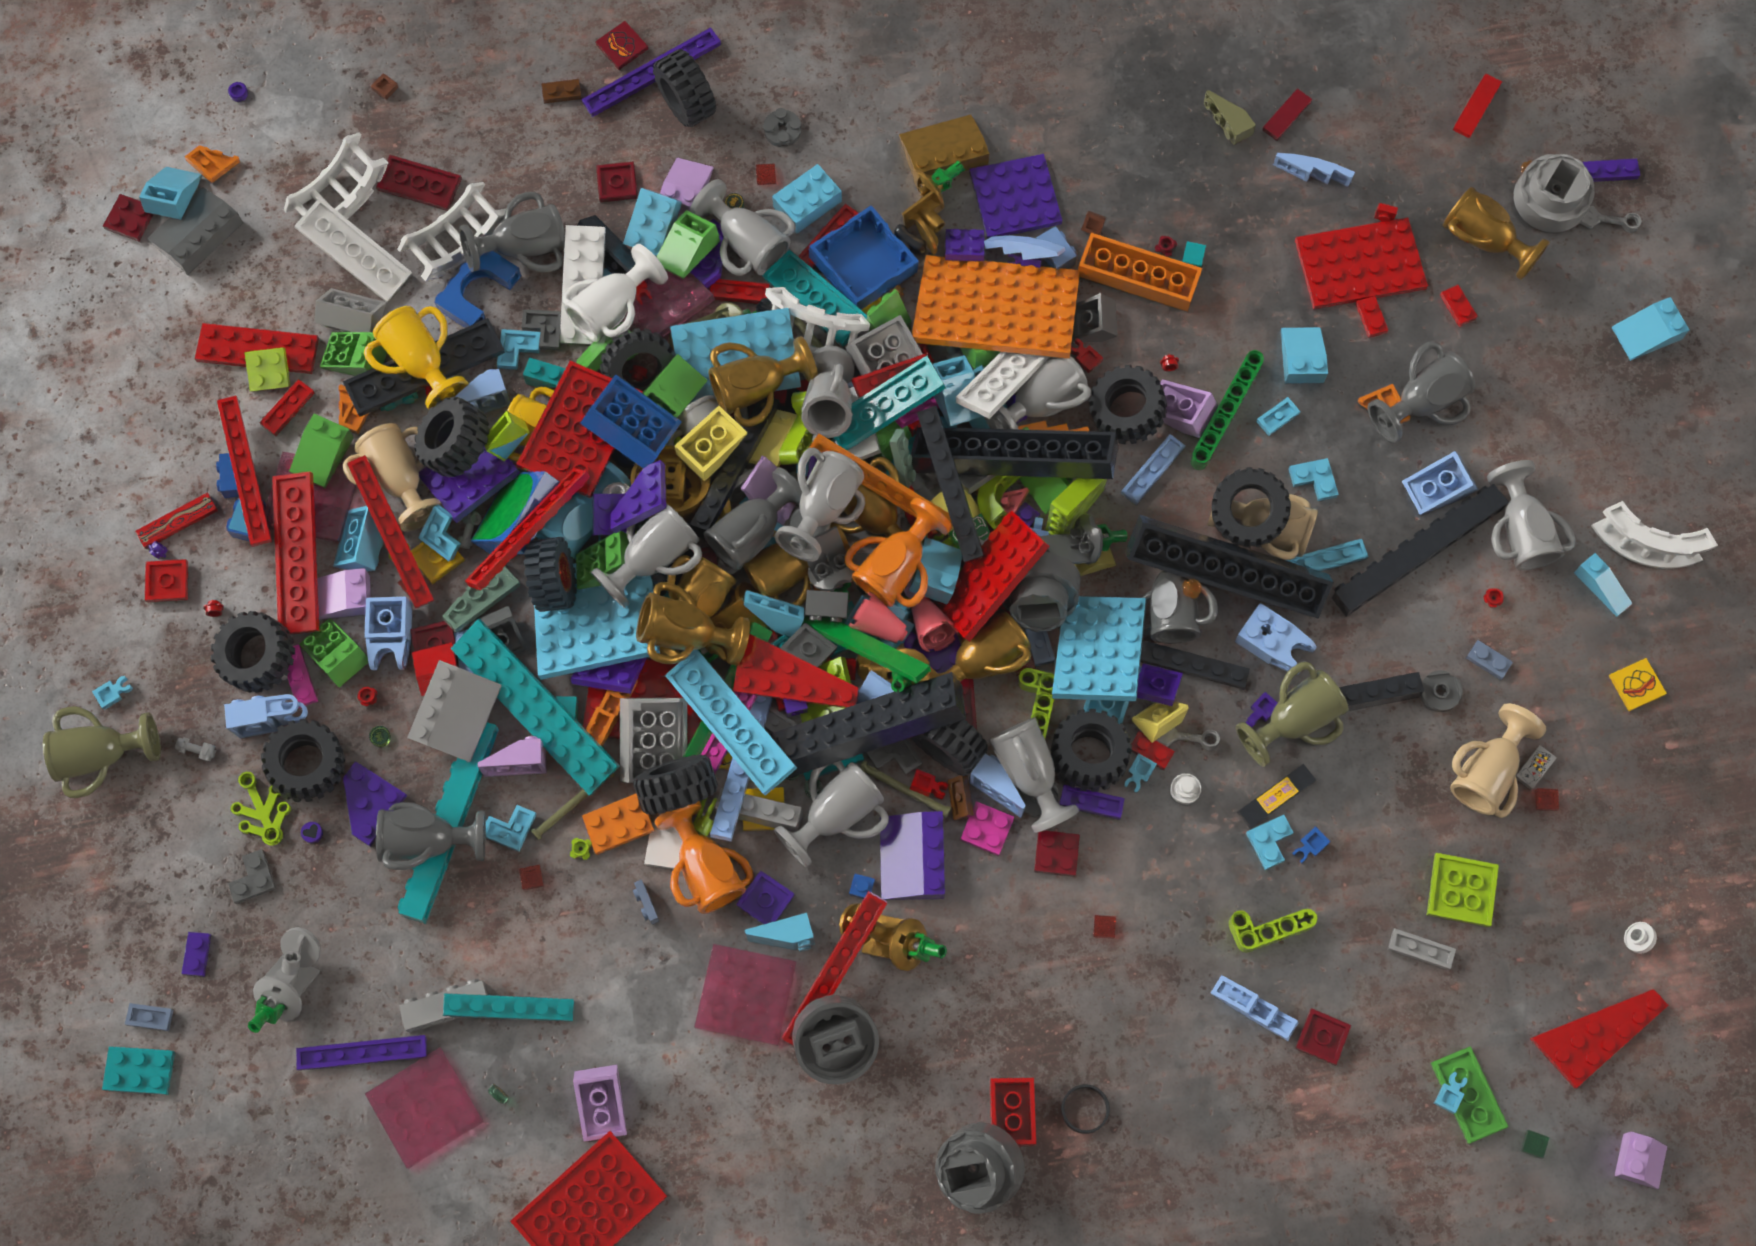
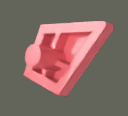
[1001,488,1029,514]

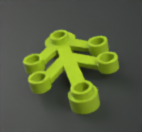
[230,772,291,846]

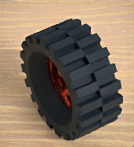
[524,537,577,612]

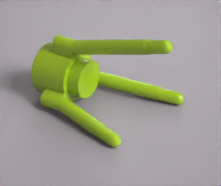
[693,798,718,836]

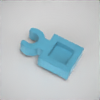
[92,676,133,710]
[1124,754,1157,793]
[1434,1072,1467,1114]

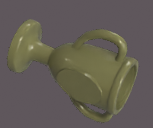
[1235,661,1349,767]
[42,706,161,798]

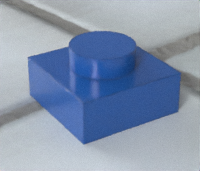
[849,874,875,899]

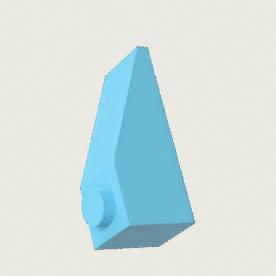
[1574,553,1632,617]
[744,590,804,637]

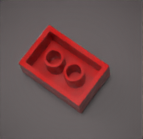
[989,1078,1036,1147]

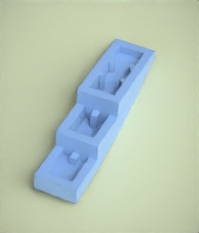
[1273,153,1355,187]
[984,236,1066,260]
[1211,975,1299,1041]

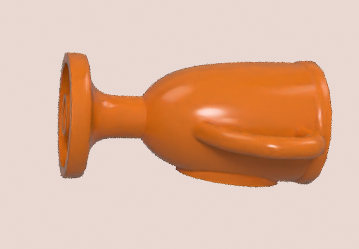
[844,498,953,607]
[654,801,754,914]

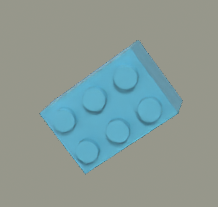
[772,164,842,234]
[623,188,682,256]

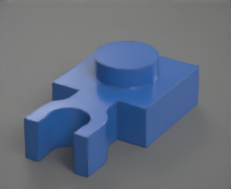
[1292,826,1330,864]

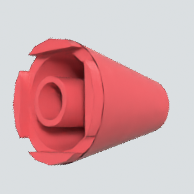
[849,591,908,643]
[910,596,958,652]

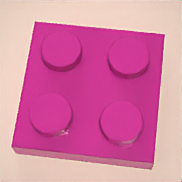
[960,801,1015,856]

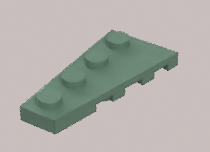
[443,566,520,633]

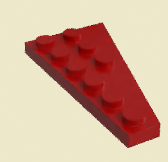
[733,633,859,708]
[1530,989,1669,1089]

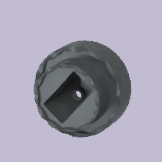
[1002,552,1081,632]
[792,995,879,1085]
[935,1122,1025,1214]

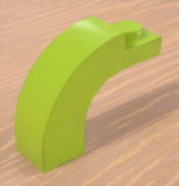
[977,476,1021,530]

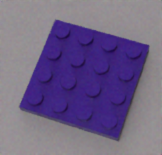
[969,154,1062,239]
[419,447,520,523]

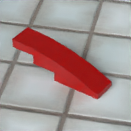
[1453,73,1502,139]

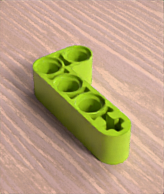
[779,391,813,465]
[1018,668,1054,738]
[1228,909,1318,953]

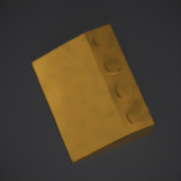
[899,114,989,175]

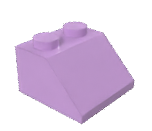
[1615,1132,1667,1189]

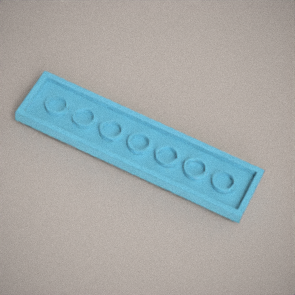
[665,650,797,796]

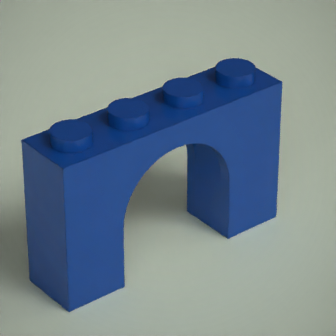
[434,251,522,328]

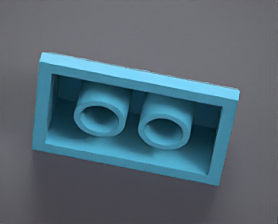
[333,506,384,572]

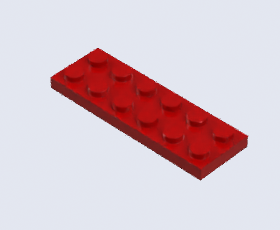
[194,323,319,374]

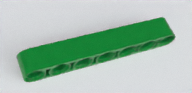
[1190,350,1264,470]

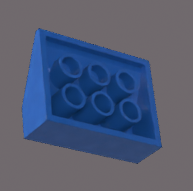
[580,375,681,468]

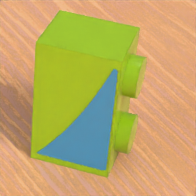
[484,411,530,461]

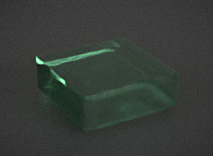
[1521,1130,1550,1159]

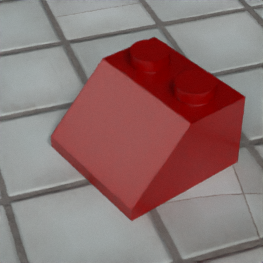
[412,642,459,696]

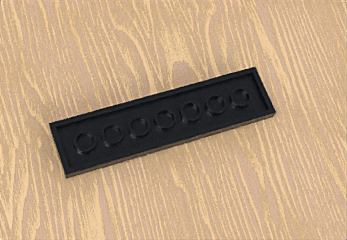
[343,318,505,417]

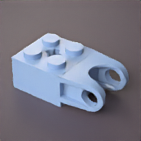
[364,597,413,670]
[1235,603,1317,675]
[224,694,308,738]

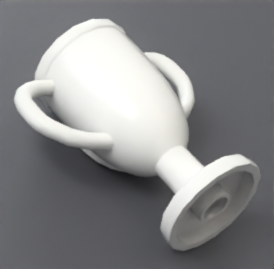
[562,244,668,342]

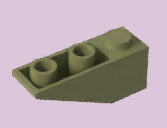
[1204,90,1256,145]

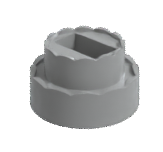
[1514,154,1595,233]

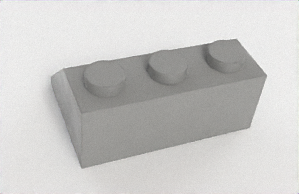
[314,288,386,332]

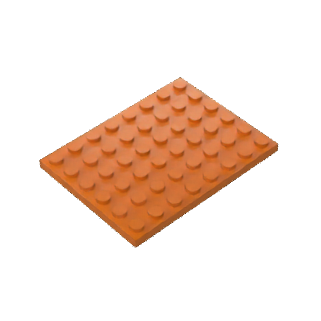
[912,255,1080,359]

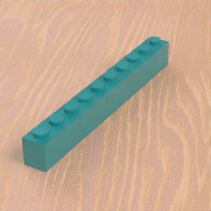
[397,722,499,924]

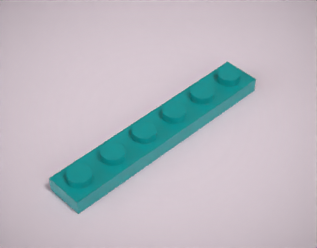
[443,993,574,1022]

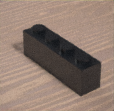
[577,215,636,274]
[1339,672,1424,712]

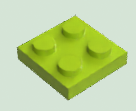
[245,348,291,392]

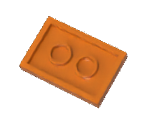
[582,794,655,855]

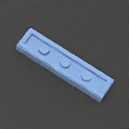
[1121,434,1186,505]

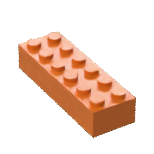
[1078,233,1202,312]

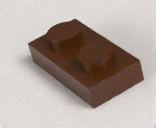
[541,79,582,104]
[948,775,974,821]

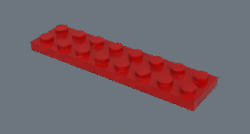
[272,471,320,635]

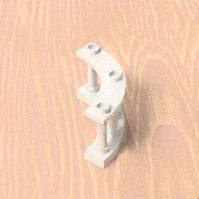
[284,133,388,219]
[397,182,506,281]
[765,287,870,353]
[1591,501,1718,569]

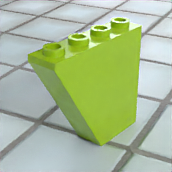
[1045,478,1107,535]

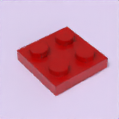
[145,559,188,602]

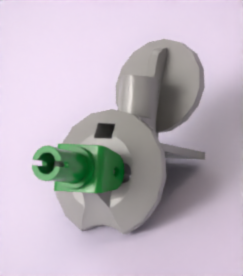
[247,927,321,1033]

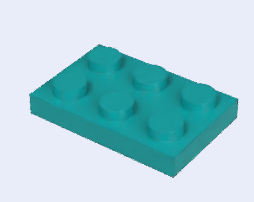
[102,1046,175,1095]

